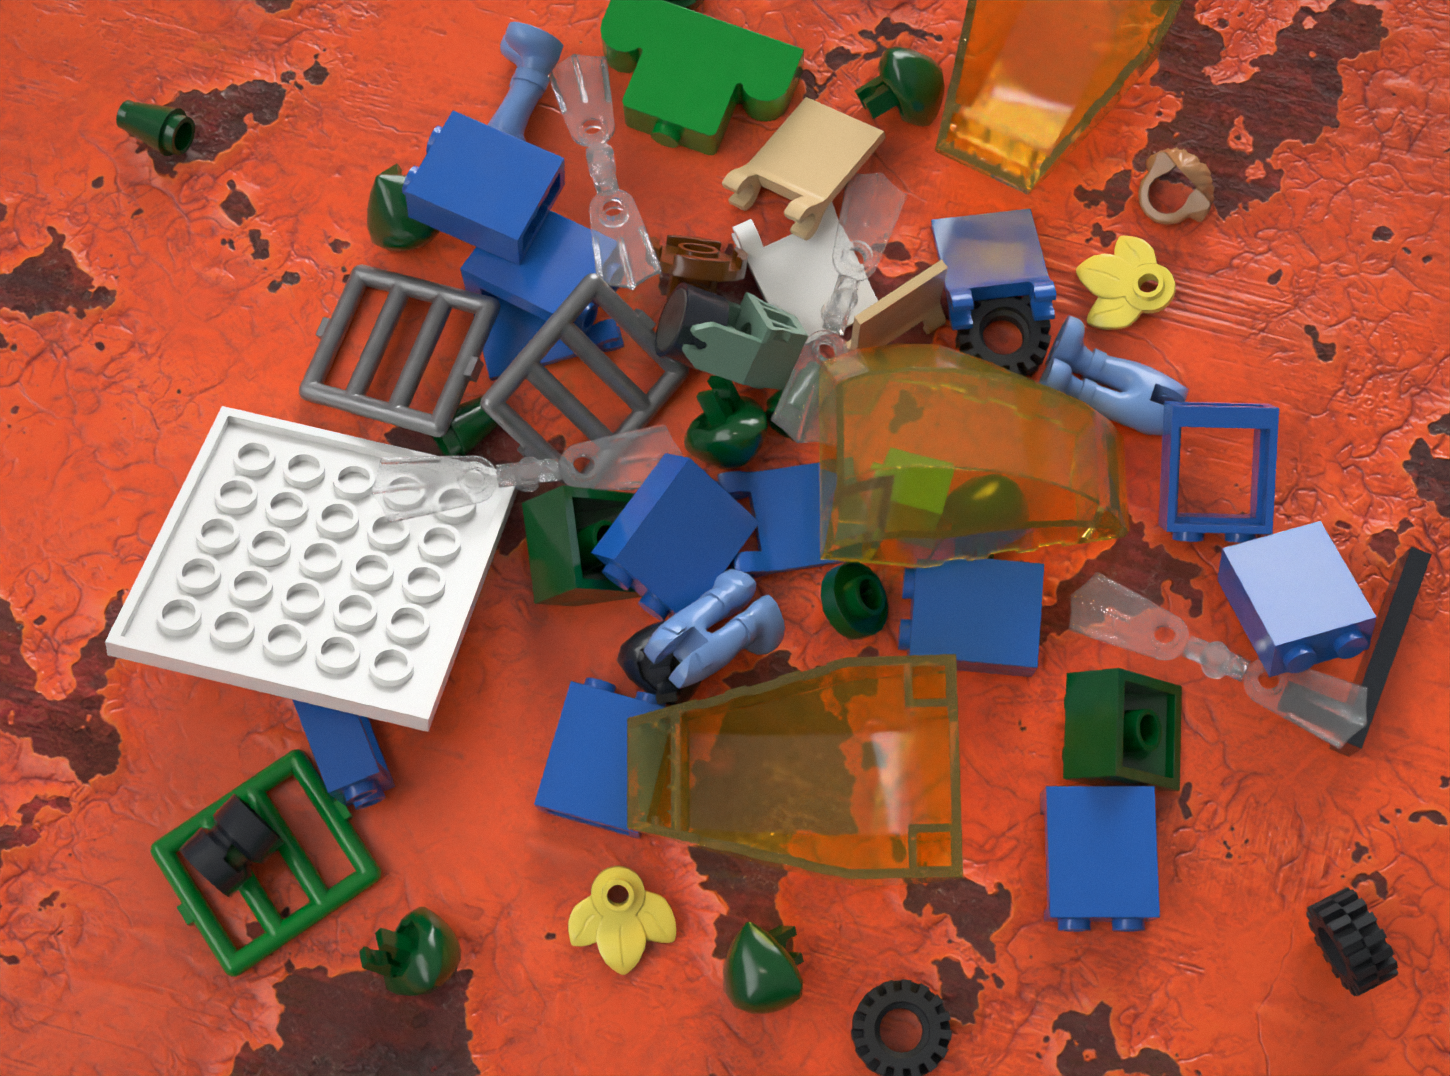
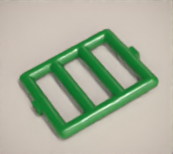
[150,749,381,977]

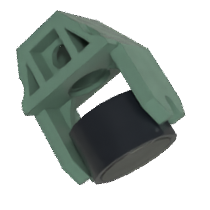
[655,282,808,390]

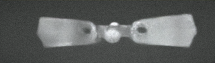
[548,54,661,290]
[771,173,907,443]
[371,424,683,523]
[1069,572,1368,749]

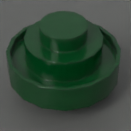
[820,561,889,640]

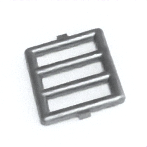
[299,264,500,437]
[480,273,689,489]

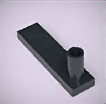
[1277,547,1432,757]

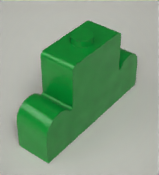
[600,0,804,155]

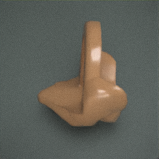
[1138,147,1215,225]

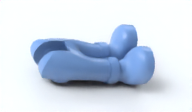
[487,22,564,141]
[1035,315,1189,436]
[644,569,785,688]

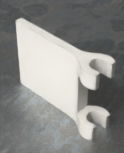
[731,202,878,347]

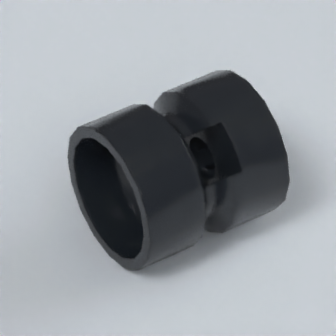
[179,794,285,898]

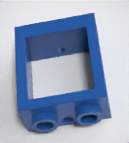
[1158,401,1279,543]
[292,699,396,810]

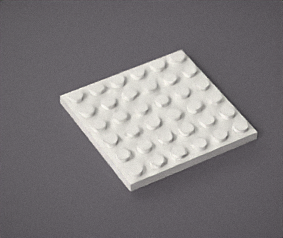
[105,406,520,732]

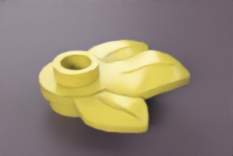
[1076,236,1176,330]
[568,866,677,975]

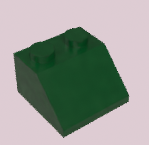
[522,485,642,606]
[1062,668,1182,791]

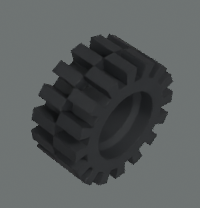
[955,295,1051,387]
[1306,887,1398,996]
[851,979,952,1076]

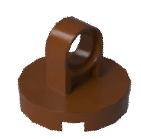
[645,235,749,299]

